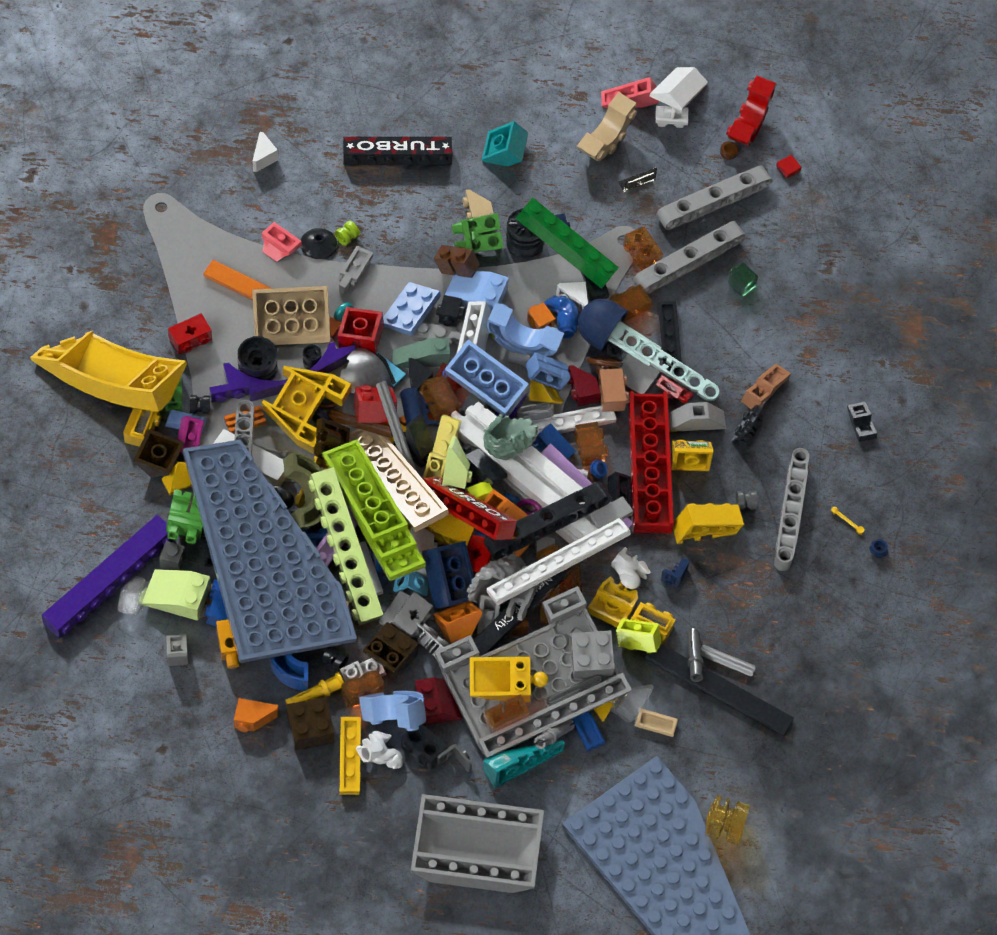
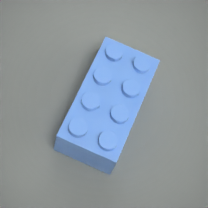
[445,340,530,417]

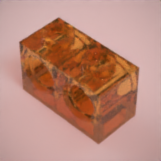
[623,226,663,271]

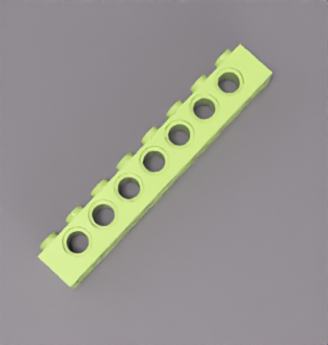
[308,467,383,625]

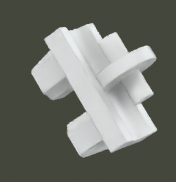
[656,106,688,128]

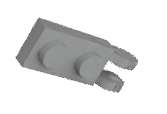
[506,566,539,621]

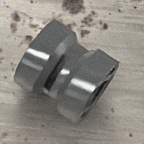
[736,490,758,510]

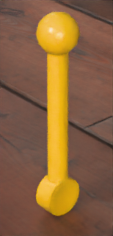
[831,507,864,535]

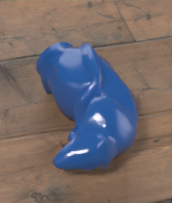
[544,295,579,339]

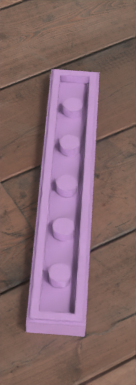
[541,443,633,528]

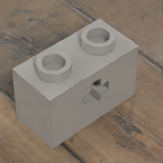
[390,592,432,638]

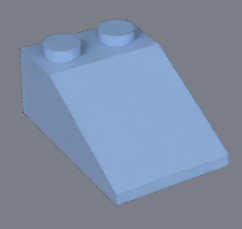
[445,271,509,311]

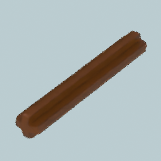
[328,409,393,438]

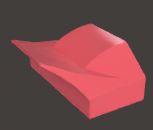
[262,222,302,262]

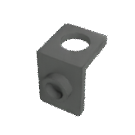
[436,743,472,773]

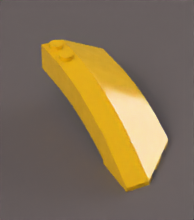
[30,331,187,412]

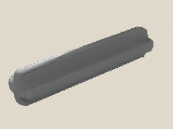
[547,675,603,707]

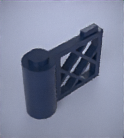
[400,387,458,427]

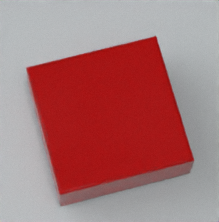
[776,155,802,178]

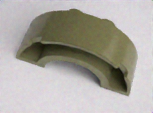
[283,452,331,532]

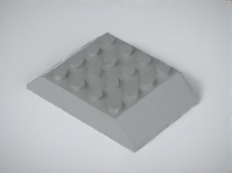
[411,794,544,893]

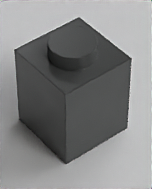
[159,541,186,571]

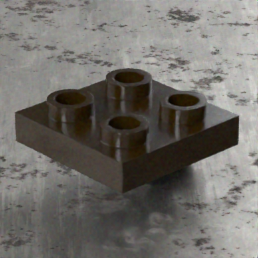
[315,418,350,459]

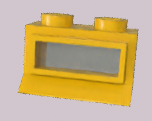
[123,408,161,447]
[630,602,676,645]

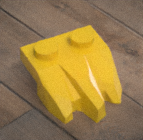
[587,576,638,628]

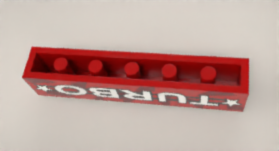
[423,477,517,540]

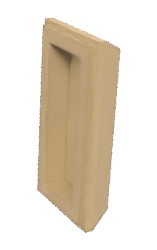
[635,708,678,737]

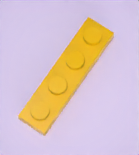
[339,717,361,795]

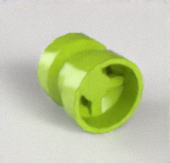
[334,220,360,246]

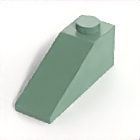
[392,338,450,367]

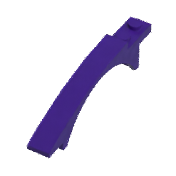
[209,342,356,402]

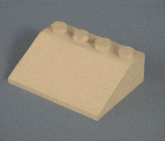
[252,286,330,345]

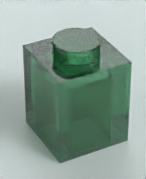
[728,262,758,296]

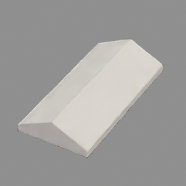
[650,67,708,111]

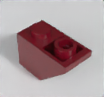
[567,365,601,407]

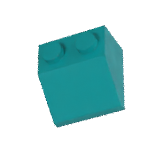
[482,121,529,166]

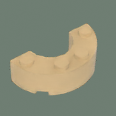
[577,92,637,161]

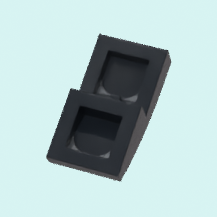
[847,402,877,442]

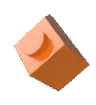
[234,698,279,732]

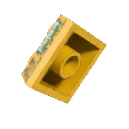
[671,440,713,471]

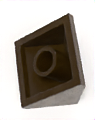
[133,429,184,478]

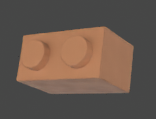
[598,369,629,412]

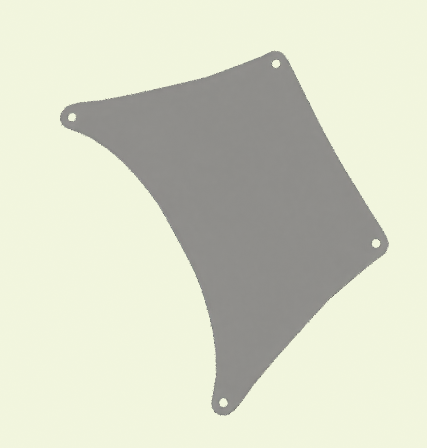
[143,193,641,495]

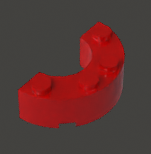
[726,75,776,146]

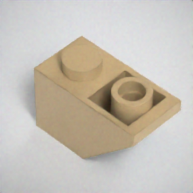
[462,190,493,219]

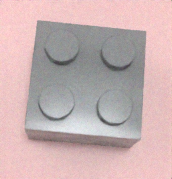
[570,630,615,678]

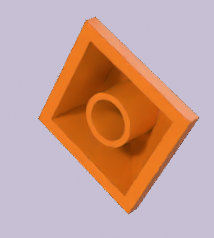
[433,601,482,644]

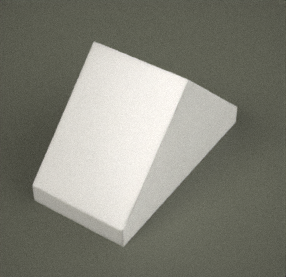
[253,132,278,172]
[556,282,588,313]

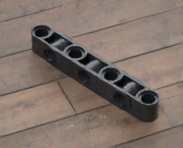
[484,482,612,560]

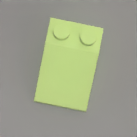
[142,569,211,621]

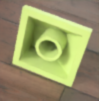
[442,436,472,489]

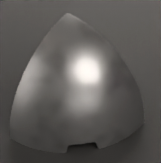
[340,348,392,393]

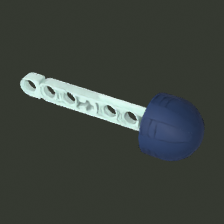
[578,299,719,401]

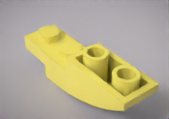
[423,415,462,479]

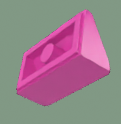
[177,416,204,456]

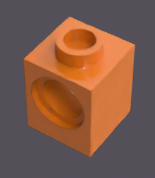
[527,302,555,329]

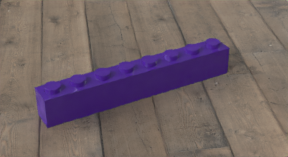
[42,515,173,638]

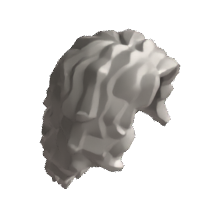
[466,558,522,605]

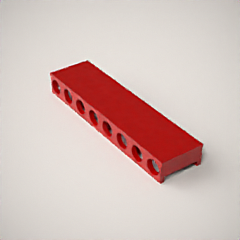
[628,391,674,533]

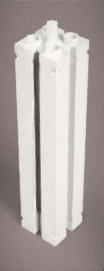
[451,401,598,544]

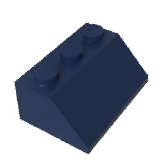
[421,541,474,609]

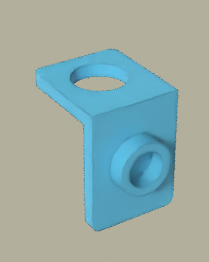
[393,571,429,597]

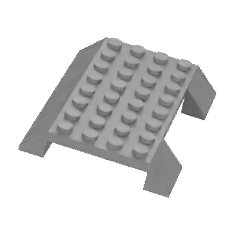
[434,586,632,758]

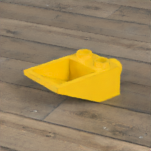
[470,657,548,703]

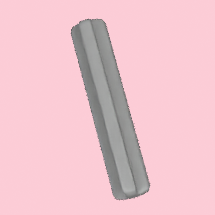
[700,645,756,676]

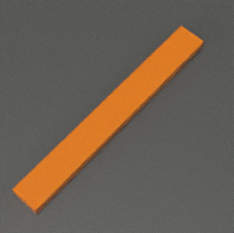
[203,260,341,339]

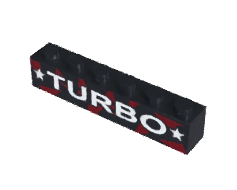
[343,137,452,166]

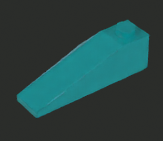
[482,740,565,788]

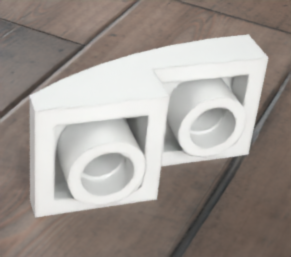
[340,658,387,687]

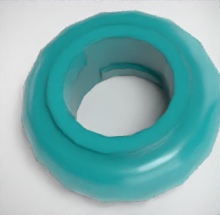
[334,302,354,322]

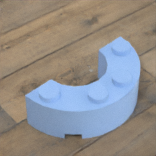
[487,302,564,357]
[359,691,426,731]

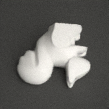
[611,547,651,589]
[356,731,404,769]

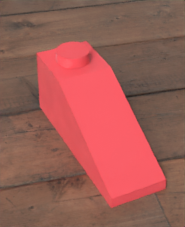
[601,77,659,108]

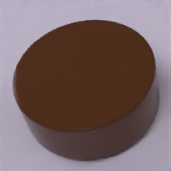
[720,141,738,160]

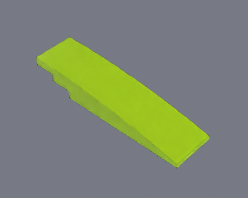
[322,439,426,581]

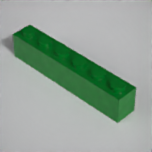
[515,197,619,289]

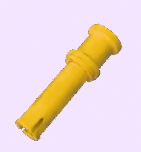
[285,672,346,705]

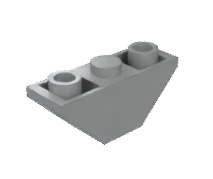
[668,402,726,432]

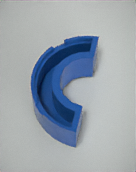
[269,654,308,691]

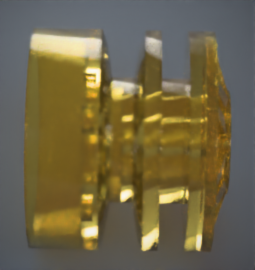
[705,794,750,845]

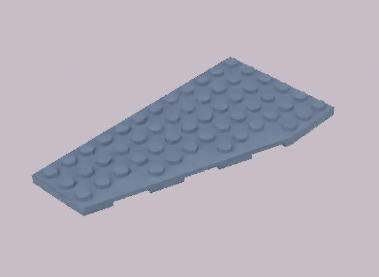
[183,440,357,663]
[562,756,750,935]

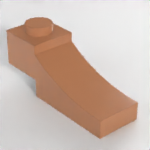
[741,363,791,409]

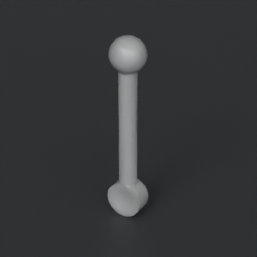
[253,442,289,457]

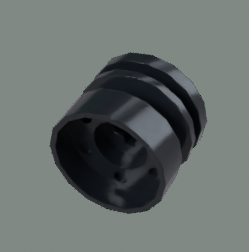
[506,208,544,258]
[238,336,277,381]

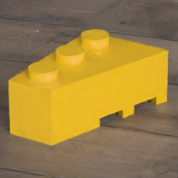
[673,503,744,544]
[408,514,474,546]

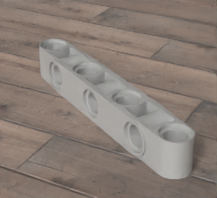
[656,165,773,230]
[633,221,746,295]
[774,448,809,571]

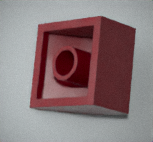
[415,677,462,726]

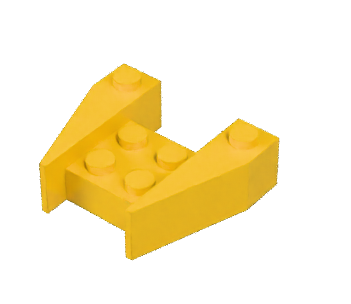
[262,366,351,454]

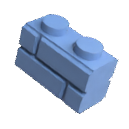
[526,353,570,390]

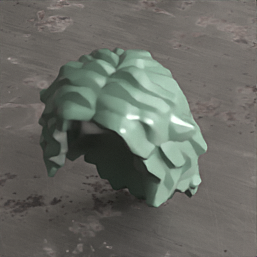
[483,414,538,461]

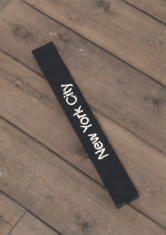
[473,559,585,657]

